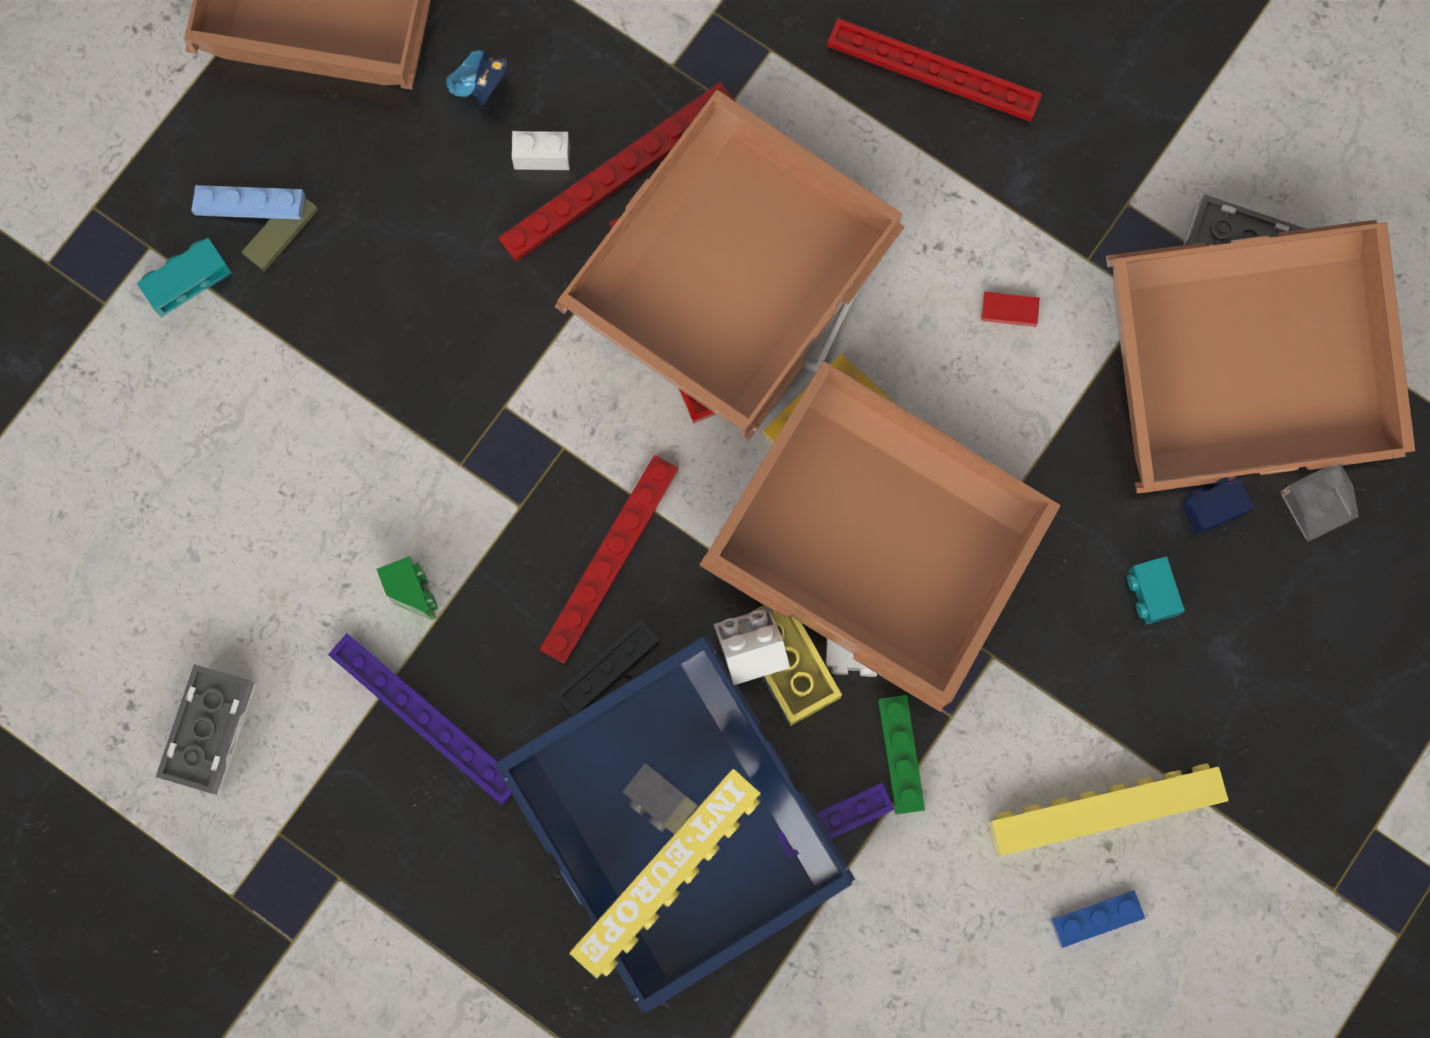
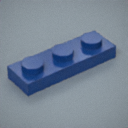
[1051,890,1146,948]

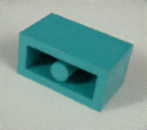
[1127,556,1185,625]

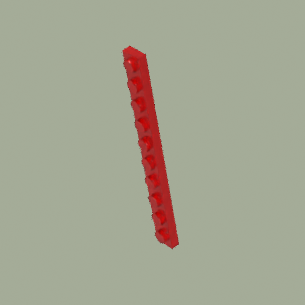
[498,82,737,262]

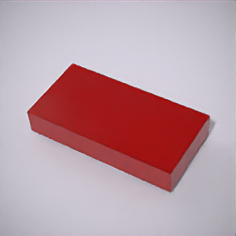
[981,292,1040,327]

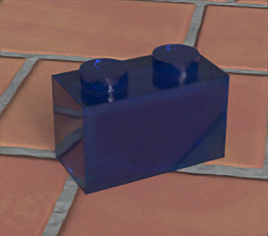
[1182,477,1254,535]

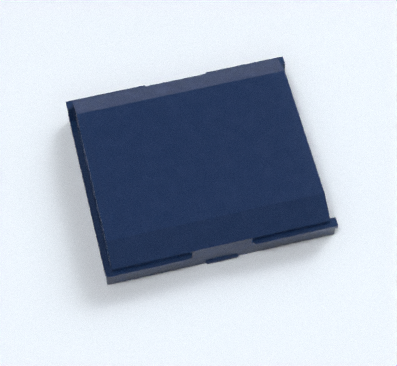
[495,636,856,1012]

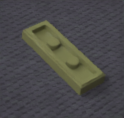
[242,198,318,272]

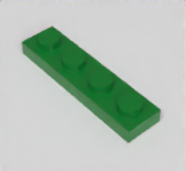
[878,695,925,815]

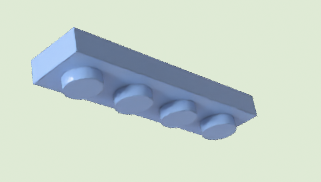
[191,185,305,220]

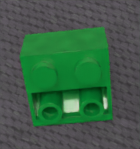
[376,556,438,621]

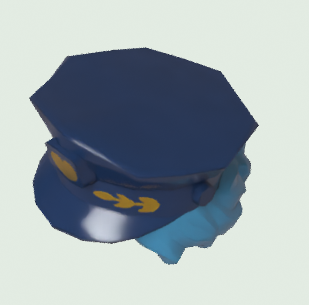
[446,50,507,107]

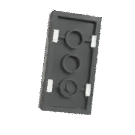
[1184,194,1306,246]
[155,664,257,796]

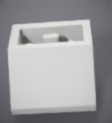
[714,608,790,685]

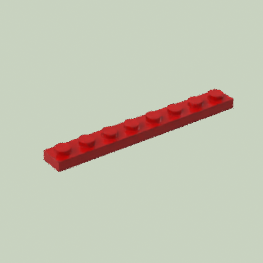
[827,18,1042,122]
[540,455,679,665]

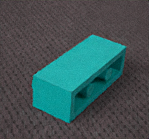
[137,238,232,318]

